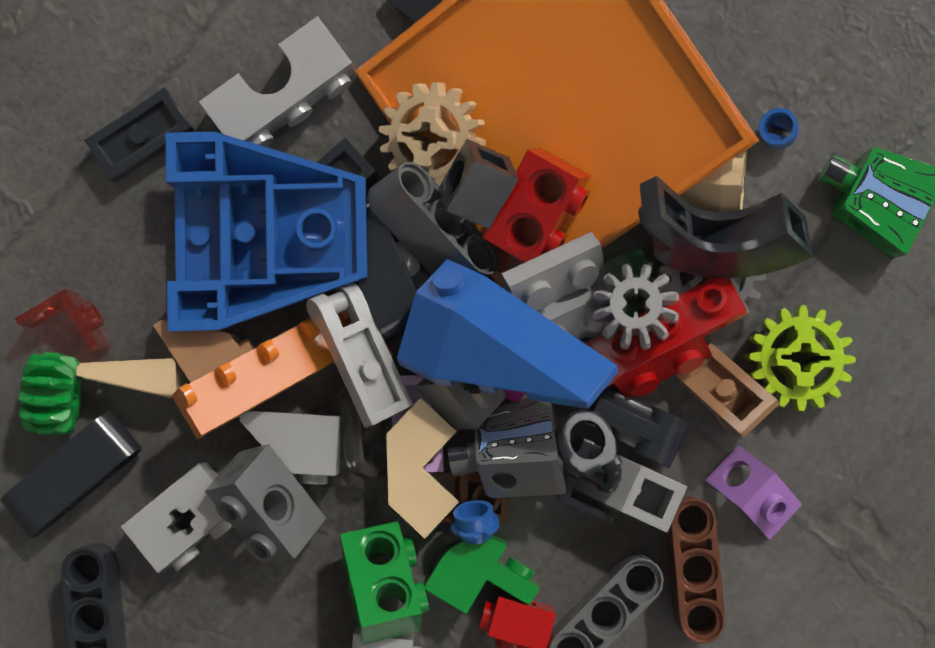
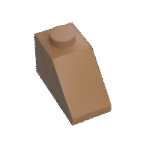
[153,320,256,383]

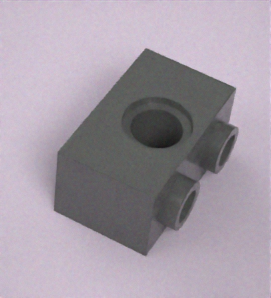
[205,444,326,565]

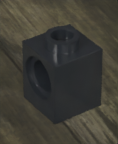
[439,139,519,229]

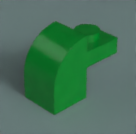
[424,535,540,614]

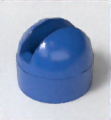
[759,108,799,149]

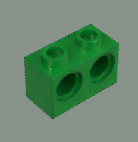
[340,521,429,645]

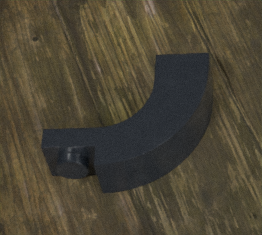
[638,176,813,278]

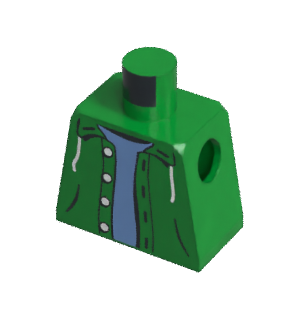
[819,148,935,259]

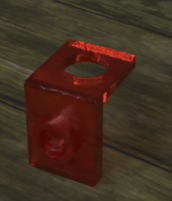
[15,289,110,352]

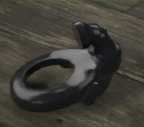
[555,409,622,493]

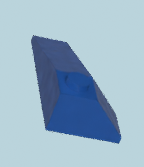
[397,259,618,409]

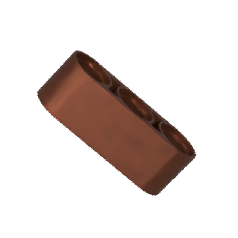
[666,495,725,644]

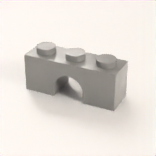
[199,16,356,147]

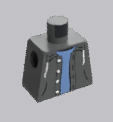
[448,398,566,498]

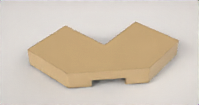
[386,398,459,539]

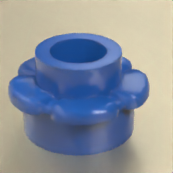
[451,500,499,544]

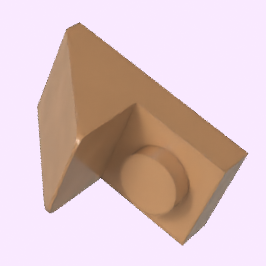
[676,343,779,438]

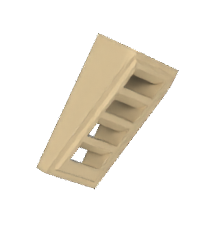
[76,358,186,398]

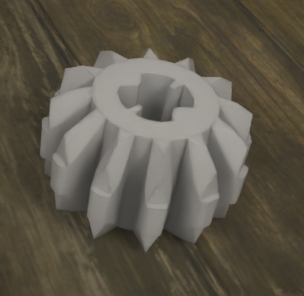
[593,264,679,350]

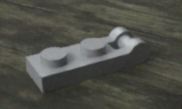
[306,282,413,427]

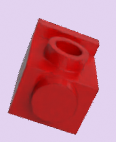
[478,590,556,648]

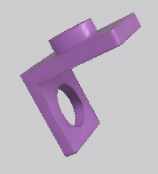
[706,446,802,539]

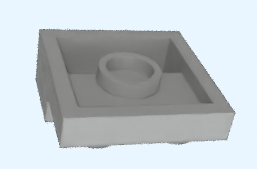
[502,232,613,340]

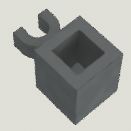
[417,378,507,430]

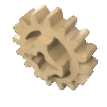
[379,82,486,186]

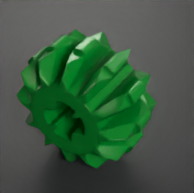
[18,352,83,436]

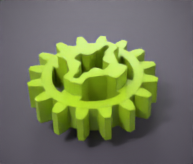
[745,305,856,411]

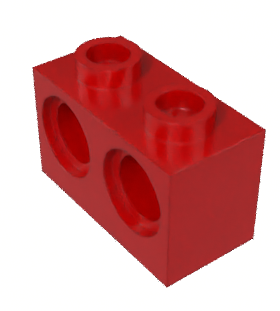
[482,147,591,262]

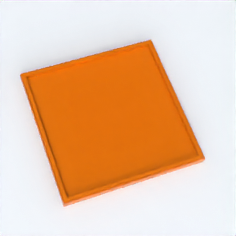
[355,0,759,290]

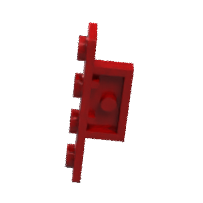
[584,278,747,398]

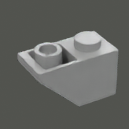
[574,444,688,532]

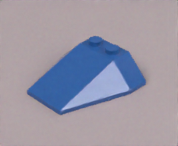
[165,132,368,332]

